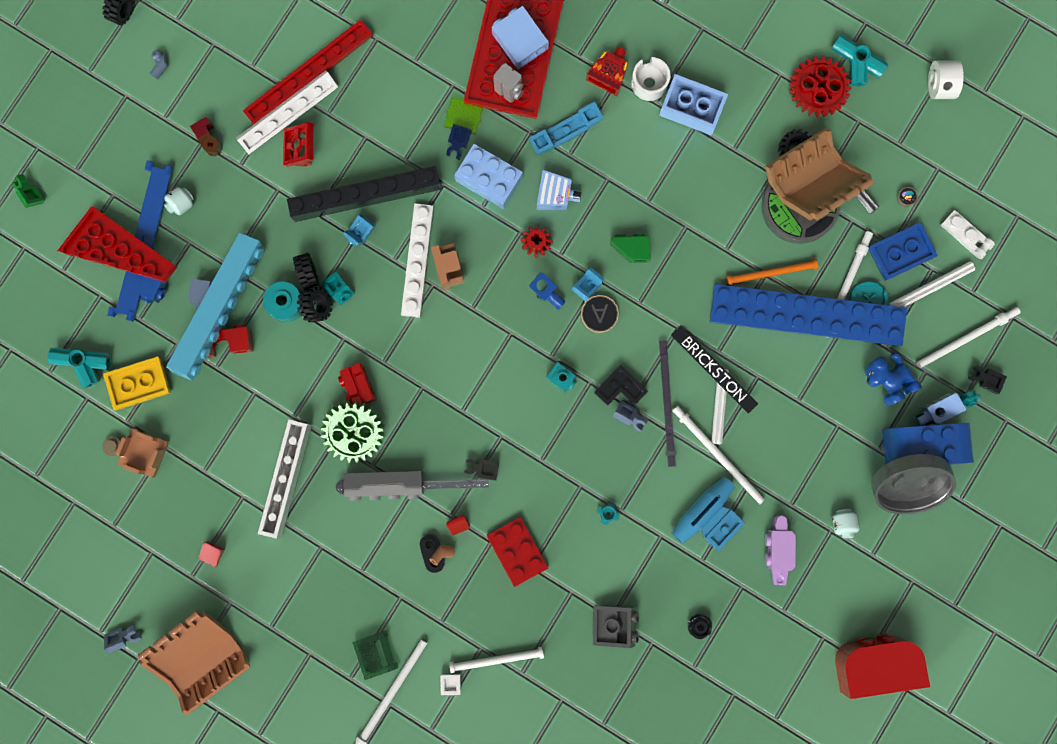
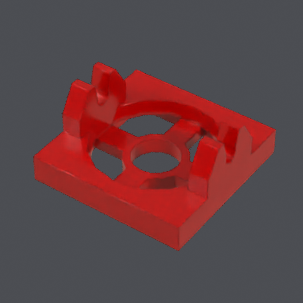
[283,122,314,167]

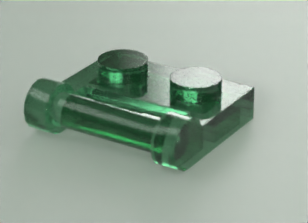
[353,630,399,680]

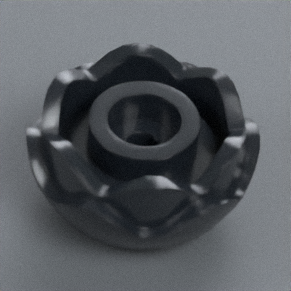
[688,614,712,639]

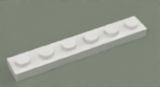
[236,70,338,154]
[401,203,434,318]

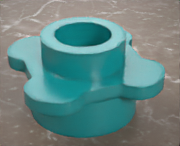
[960,391,981,407]
[597,502,619,525]

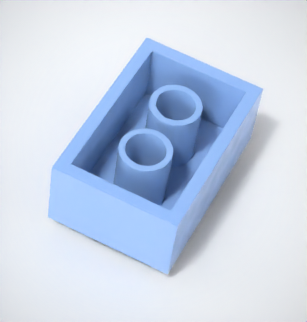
[659,74,728,135]
[454,144,523,209]

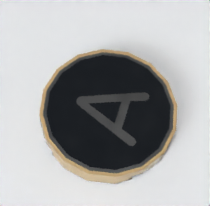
[581,295,619,333]

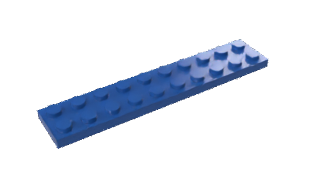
[710,284,907,346]

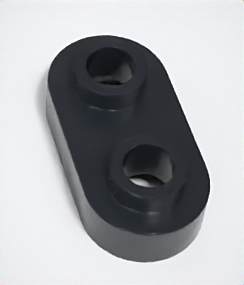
[420,534,445,573]

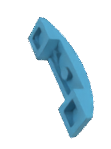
[528,101,604,155]

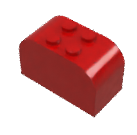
[835,634,930,699]

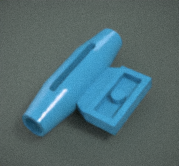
[671,477,745,551]

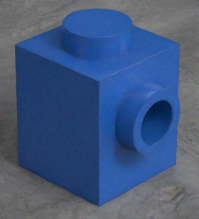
[135,276,168,304]

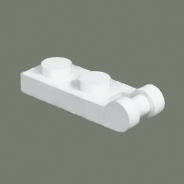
[940,210,995,259]

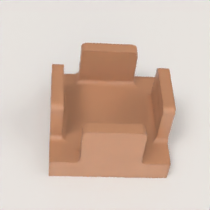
[431,243,465,290]
[116,428,169,478]

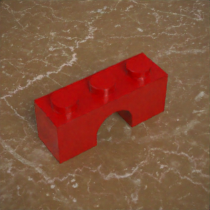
[208,325,254,358]

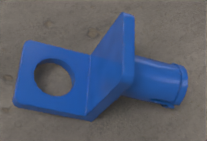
[529,272,565,309]

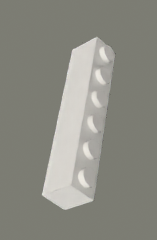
[258,419,312,539]

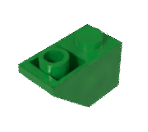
[610,234,651,263]

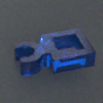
[446,124,472,160]

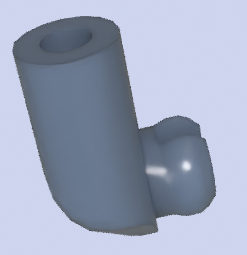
[150,50,167,79]

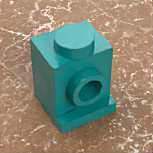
[546,362,577,392]

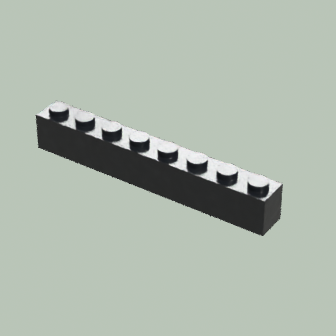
[287,166,442,222]

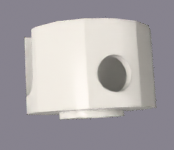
[631,57,671,101]
[928,60,963,99]

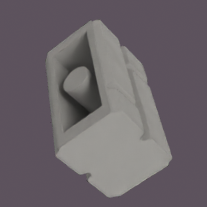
[494,63,524,103]

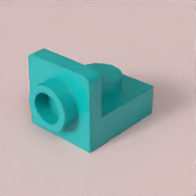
[321,271,354,305]

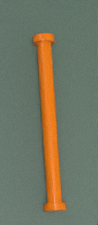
[726,258,818,286]

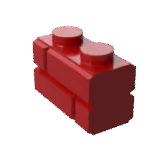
[338,363,377,406]

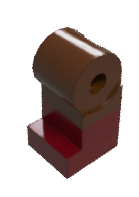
[190,117,222,156]

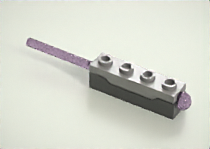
[336,471,489,501]

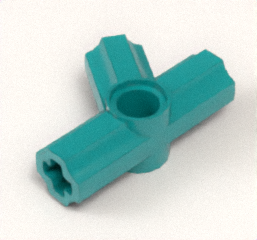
[831,34,888,86]
[47,348,111,388]

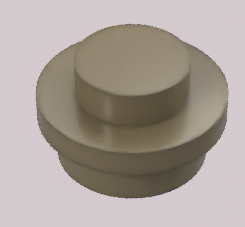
[102,437,121,456]

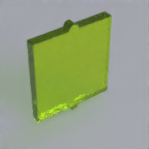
[444,97,483,135]

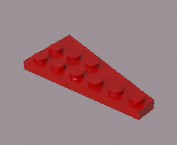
[57,206,177,283]

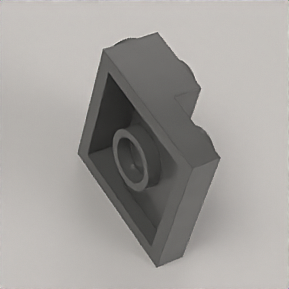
[593,605,639,648]

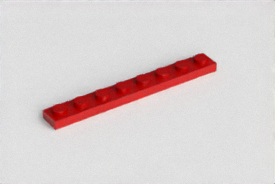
[243,19,373,124]

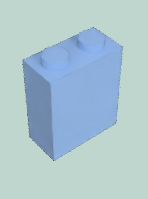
[492,6,549,69]

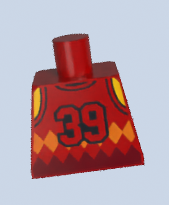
[586,47,628,96]

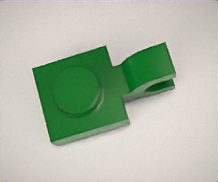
[12,174,45,208]

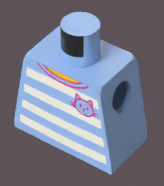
[537,170,581,210]
[916,392,966,426]

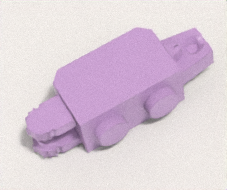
[765,515,796,585]

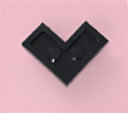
[594,365,648,406]

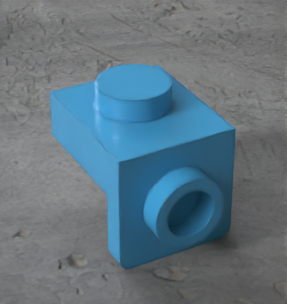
[343,214,376,246]
[571,267,604,302]

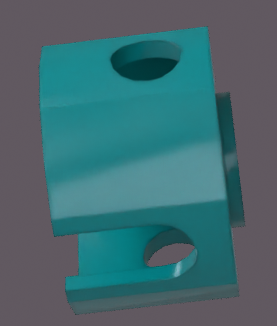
[263,281,301,322]

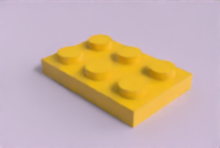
[103,356,171,411]

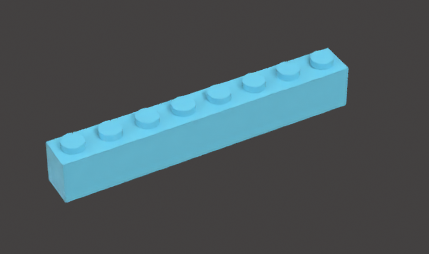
[166,233,264,381]

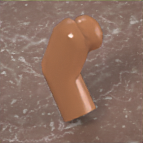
[429,545,455,565]

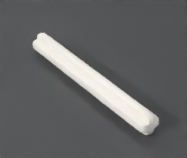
[888,262,975,307]

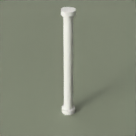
[449,646,544,674]

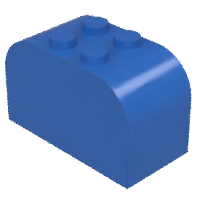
[882,423,974,464]

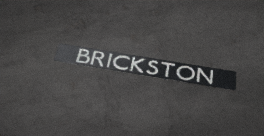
[671,326,758,414]

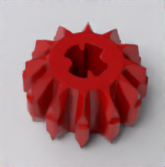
[520,225,553,258]

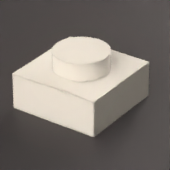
[440,674,461,695]

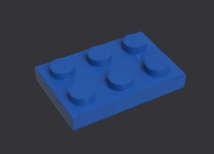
[868,222,938,281]

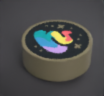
[897,187,918,207]

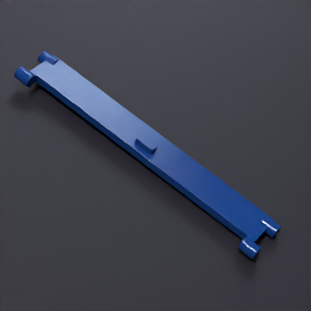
[107,160,173,322]

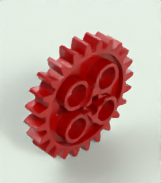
[789,56,852,118]

